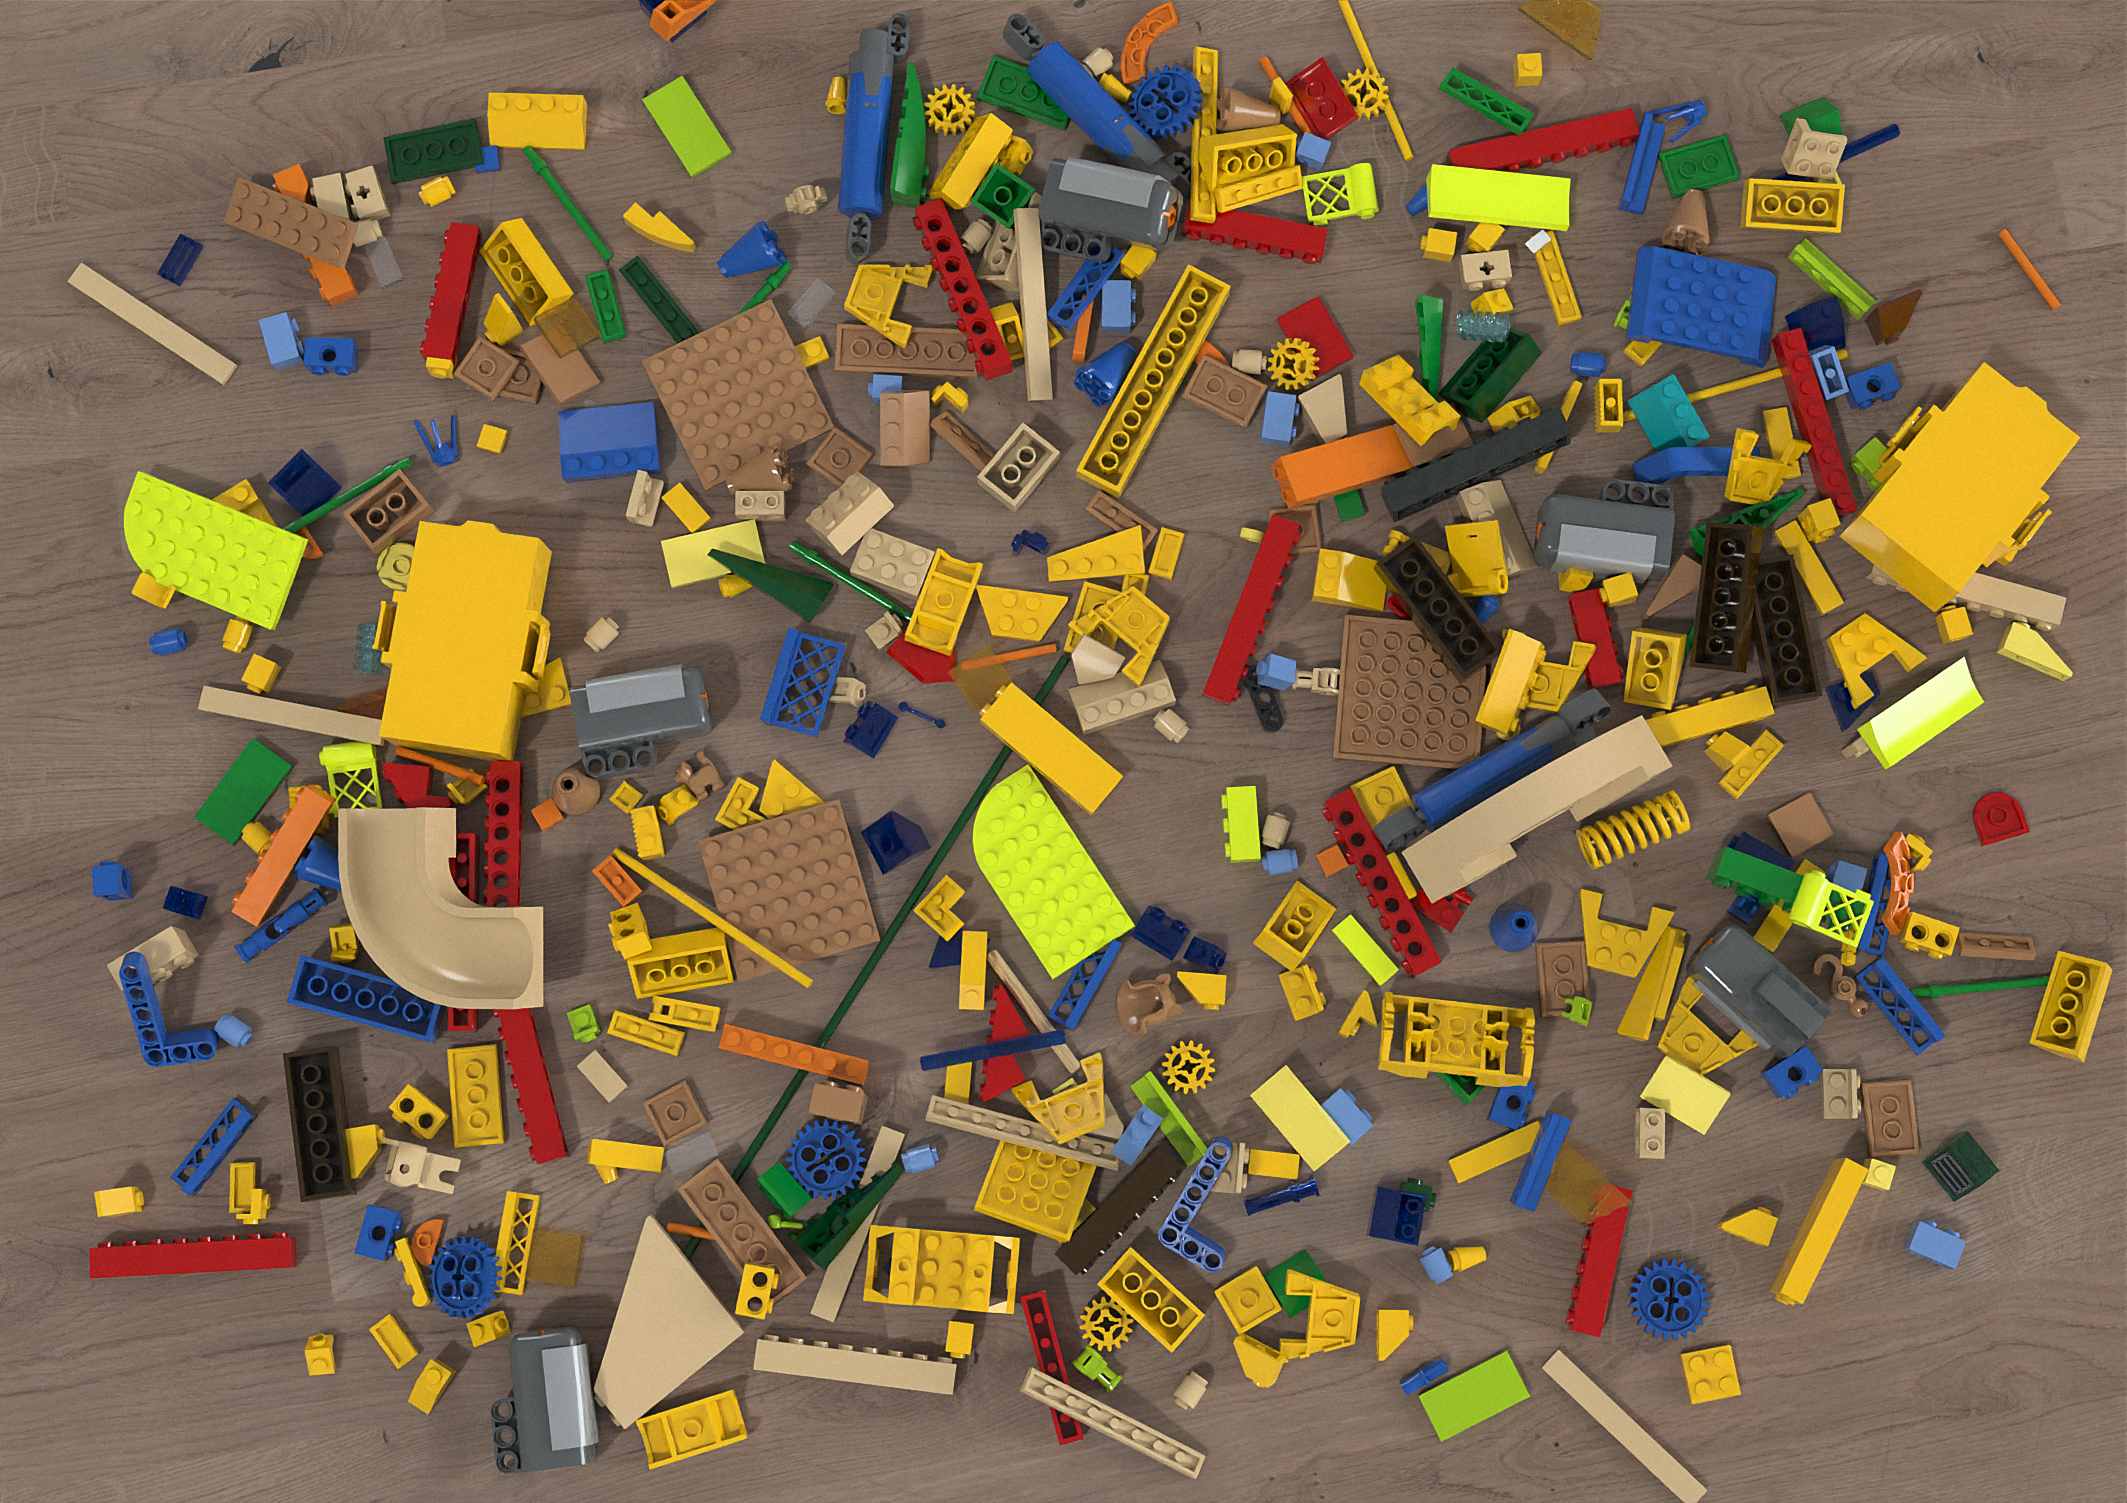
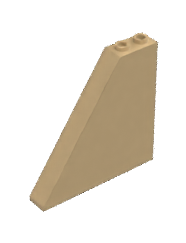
[594,1213,744,1429]

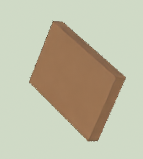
[520,325,600,406]
[466,347,543,405]
[1182,355,1268,429]
[1393,403,1473,468]
[1535,941,1591,1017]
[1860,1080,1920,1158]

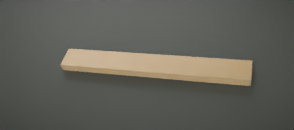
[1013,208,1053,401]
[67,263,238,385]
[198,686,384,746]
[925,1095,1120,1171]
[810,1126,905,1323]
[1541,1349,1707,1503]
[1019,1367,1206,1479]

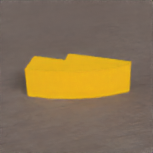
[623,202,696,252]

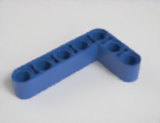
[1633,447,1761,485]
[119,951,219,1067]
[1158,1136,1233,1273]

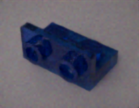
[843,701,899,759]
[1130,906,1190,961]

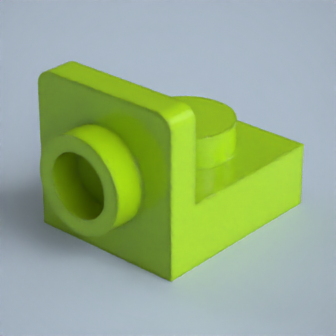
[566,1004,601,1043]

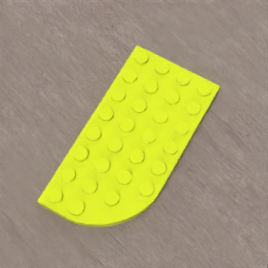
[124,471,308,630]
[973,764,1135,980]

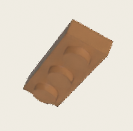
[930,411,995,472]
[1085,490,1158,551]
[1956,933,2036,961]

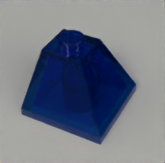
[1785,296,1846,352]
[861,811,931,875]

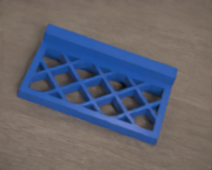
[760,628,846,738]

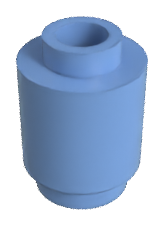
[1261,848,1298,876]
[214,1014,253,1049]
[901,1143,939,1174]
[1420,1245,1453,1284]

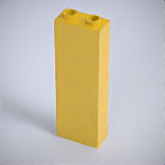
[979,682,1124,816]
[1769,1158,1869,1306]

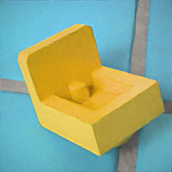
[1471,288,1514,324]
[426,357,458,379]
[931,381,969,413]
[1558,568,1593,593]
[446,768,488,806]
[656,784,699,825]
[1904,833,1933,873]
[329,923,359,963]
[236,1189,271,1224]
[466,1310,511,1347]
[304,1334,336,1376]

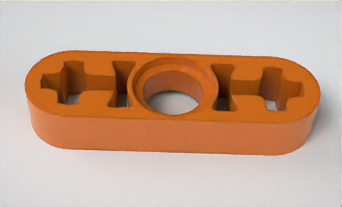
[1072,294,1094,363]

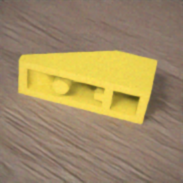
[1996,622,2073,681]

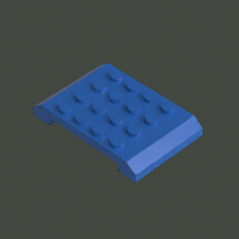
[1625,246,1777,368]

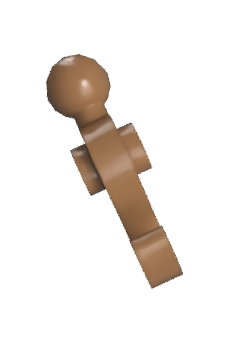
[1812,954,1869,1018]

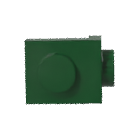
[1399,1178,1436,1212]

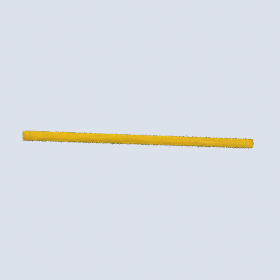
[1338,0,1414,161]
[1623,349,1848,422]
[612,847,813,988]

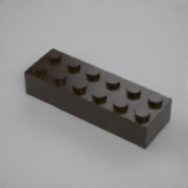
[1690,522,1763,673]
[1373,535,1502,684]
[1752,554,1822,707]
[283,1046,357,1203]
[1055,1146,1181,1275]

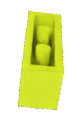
[1221,786,1261,863]

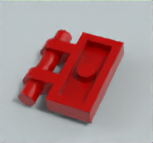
[1411,888,1474,933]

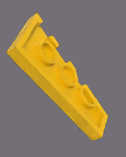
[1047,525,1145,582]
[522,657,572,718]

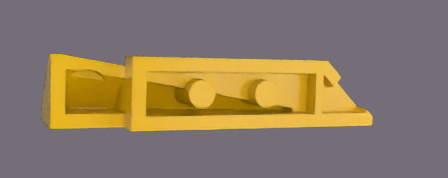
[1617,926,1686,1042]

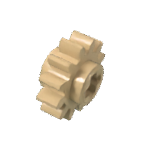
[785,185,828,214]

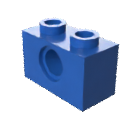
[304,338,358,376]
[1844,362,1901,410]
[92,861,133,901]
[1760,1046,1823,1099]
[1486,1073,1536,1131]
[354,1205,403,1261]

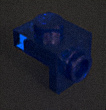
[1011,529,1049,557]
[163,886,208,920]
[1183,936,1227,974]

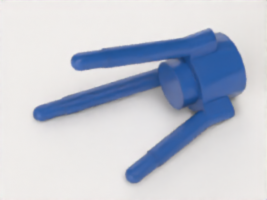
[1644,99,1707,143]
[414,415,458,467]

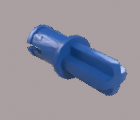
[1399,1358,1448,1396]

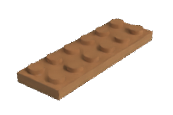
[224,177,359,269]
[835,324,980,379]
[677,1158,807,1304]

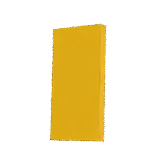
[447,1044,505,1148]

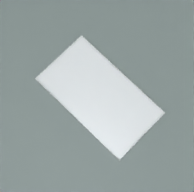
[1525,229,1551,254]

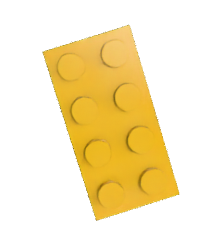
[1740,178,1845,234]

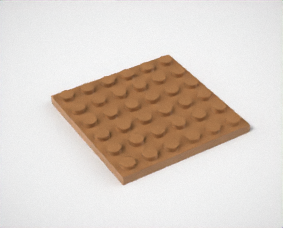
[642,299,835,491]
[1332,615,1489,770]
[698,799,880,982]

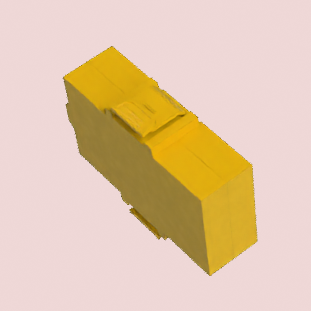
[1839,362,2080,612]
[372,520,552,761]

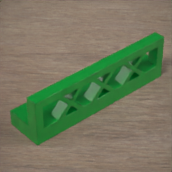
[1439,67,1534,136]

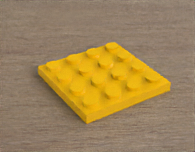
[974,1140,1097,1243]

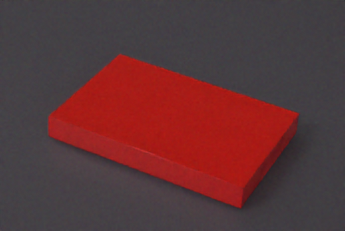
[1284,57,1359,140]
[1276,296,1354,381]

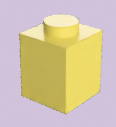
[1862,1159,1896,1191]

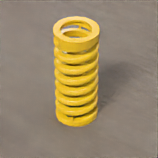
[1576,790,1690,870]

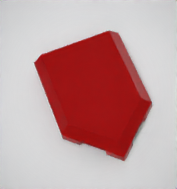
[886,627,957,684]

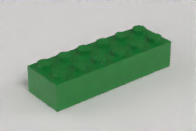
[1706,847,1865,932]

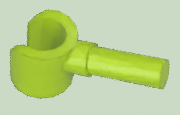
[767,1214,803,1229]

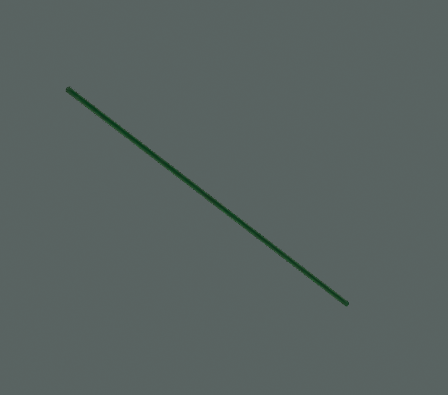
[683,655,1070,1260]

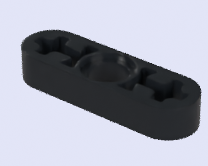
[1244,665,1283,733]

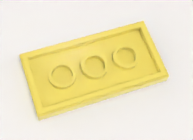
[661,519,765,589]
[1250,1065,1351,1171]

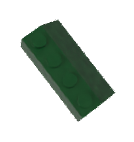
[1439,323,1542,423]

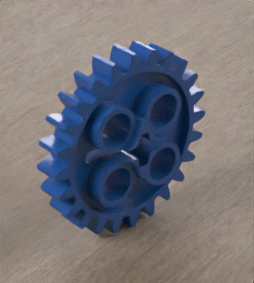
[1128,65,1204,140]
[785,1119,866,1200]
[426,1236,503,1319]
[1628,1259,1711,1341]

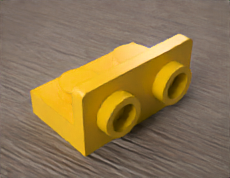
[985,134,1034,177]
[1278,964,1326,1021]

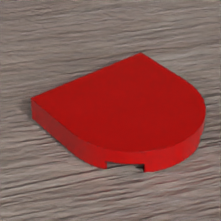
[1972,792,2030,847]

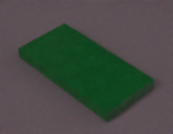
[383,118,484,184]

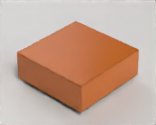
[530,798,565,832]
[1315,845,1349,878]

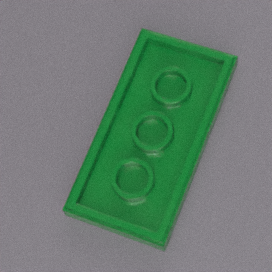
[977,55,1070,131]
[194,738,293,846]

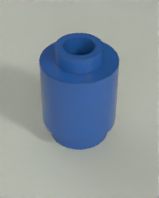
[1570,352,1606,377]
[149,627,188,656]

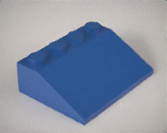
[559,402,662,483]

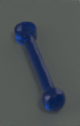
[899,702,945,729]

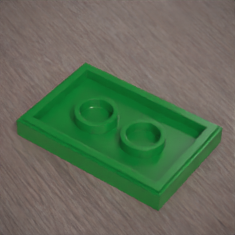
[1658,134,1741,199]

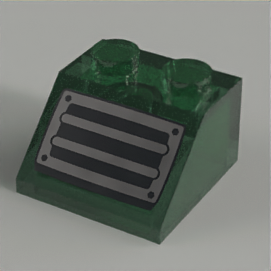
[1922,1131,2000,1202]

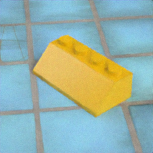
[487,92,587,150]
[927,113,1013,210]
[1199,124,1297,192]
[479,218,574,327]
[1475,629,1546,737]
[627,927,734,999]
[2029,951,2112,1063]
[1097,1247,1205,1353]

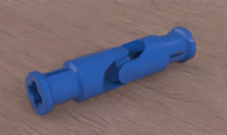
[234,887,328,963]

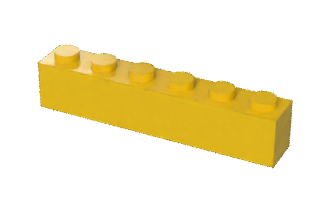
[1628,685,1775,748]

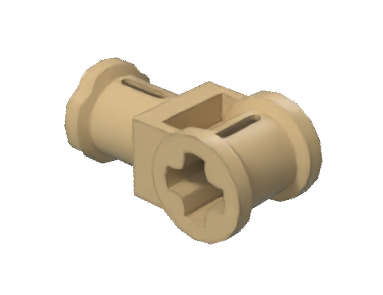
[1292,668,1340,696]

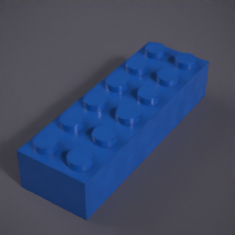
[287,955,446,1044]

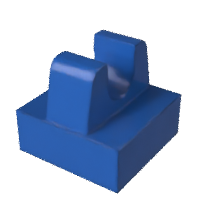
[1727,895,1762,925]

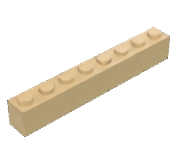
[1866,561,2066,631]
[753,1334,957,1395]

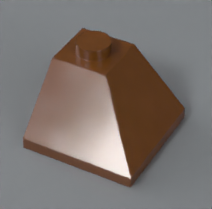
[1865,289,1922,346]

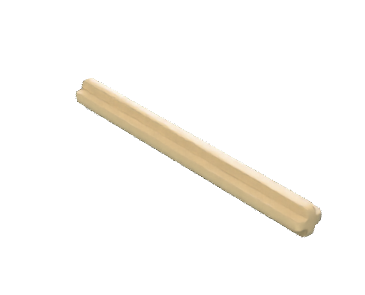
[986,950,1081,1073]

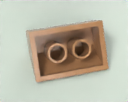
[880,390,930,466]

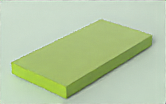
[642,76,732,178]
[1418,1351,1530,1442]

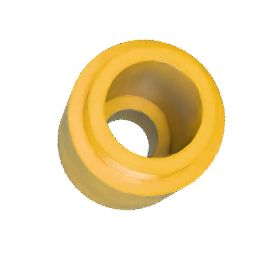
[418,176,456,207]
[222,616,253,654]
[242,822,272,855]

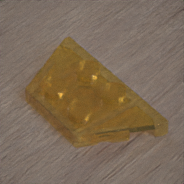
[1518,0,1602,62]
[1546,1140,1633,1225]

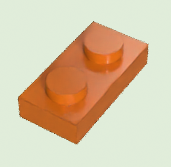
[592,855,643,907]

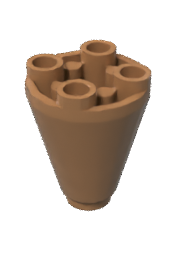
[1217,87,1281,134]
[1661,189,1710,255]
[726,445,796,495]
[551,767,600,815]

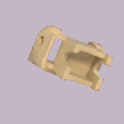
[381,1137,461,1194]

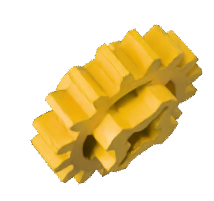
[1341,68,1389,121]
[924,84,975,136]
[1267,338,1319,390]
[1162,1040,1215,1094]
[1079,1297,1133,1351]

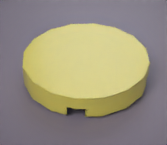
[377,543,415,591]

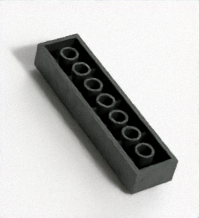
[1381,407,1572,523]

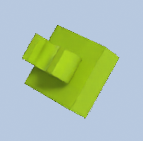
[1562,996,1593,1026]

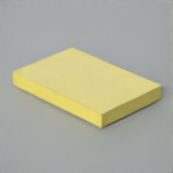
[1640,1054,1731,1135]

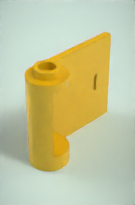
[1445,520,1508,597]

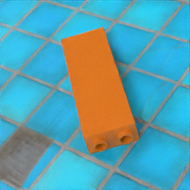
[1272,425,1421,509]

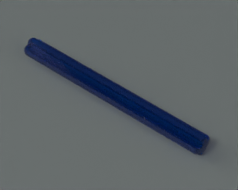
[1772,124,1901,181]
[920,1029,1066,1071]

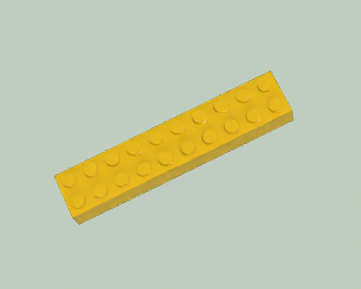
[1076,264,1231,499]

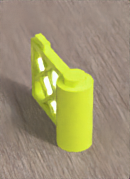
[1302,163,1379,227]
[319,741,384,818]
[1788,870,1874,948]

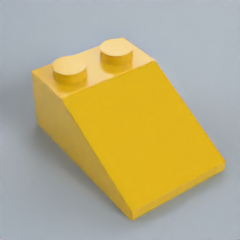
[1311,549,1386,612]
[1623,627,1687,710]
[1253,881,1336,972]

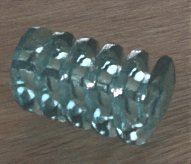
[1457,310,1510,342]
[354,623,385,676]

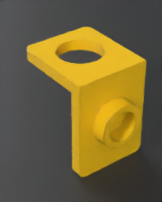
[131,572,176,609]

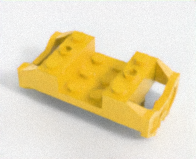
[1378,992,1535,1087]
[863,1225,1020,1314]

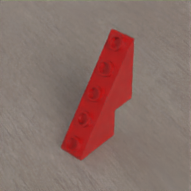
[381,763,455,808]
[978,984,1033,1103]

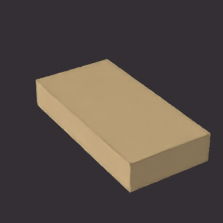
[577,1050,629,1103]

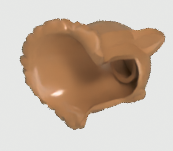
[1116,974,1183,1037]

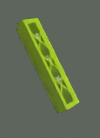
[1788,238,1876,320]
[1130,1071,1207,1167]

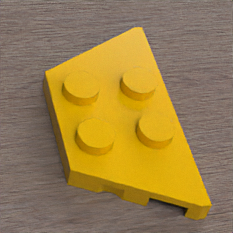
[976,585,1069,643]
[759,760,825,820]

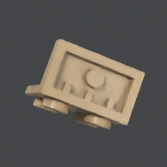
[1781,118,1848,180]
[1210,1143,1249,1194]

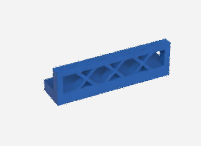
[1618,113,1665,215]
[1047,245,1125,330]
[1857,853,1891,957]
[1048,939,1122,1031]
[1854,957,1946,1055]
[170,1098,258,1196]
[1510,1110,1572,1212]

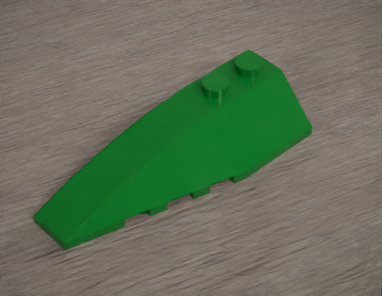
[890,62,930,207]

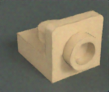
[865,611,903,651]
[829,676,866,707]

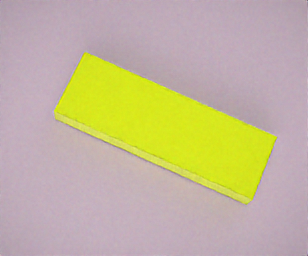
[1332,914,1399,986]

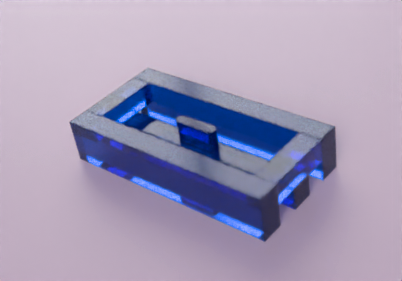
[157,233,203,287]

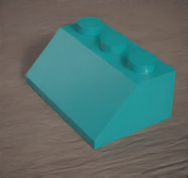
[1626,374,1710,453]

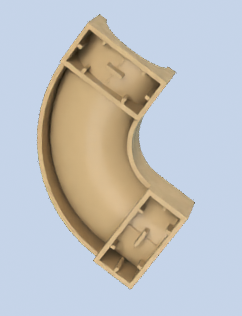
[1402,715,1672,903]
[338,807,543,1009]

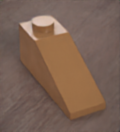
[1641,554,1702,621]

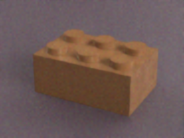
[342,469,435,556]
[809,1080,868,1126]

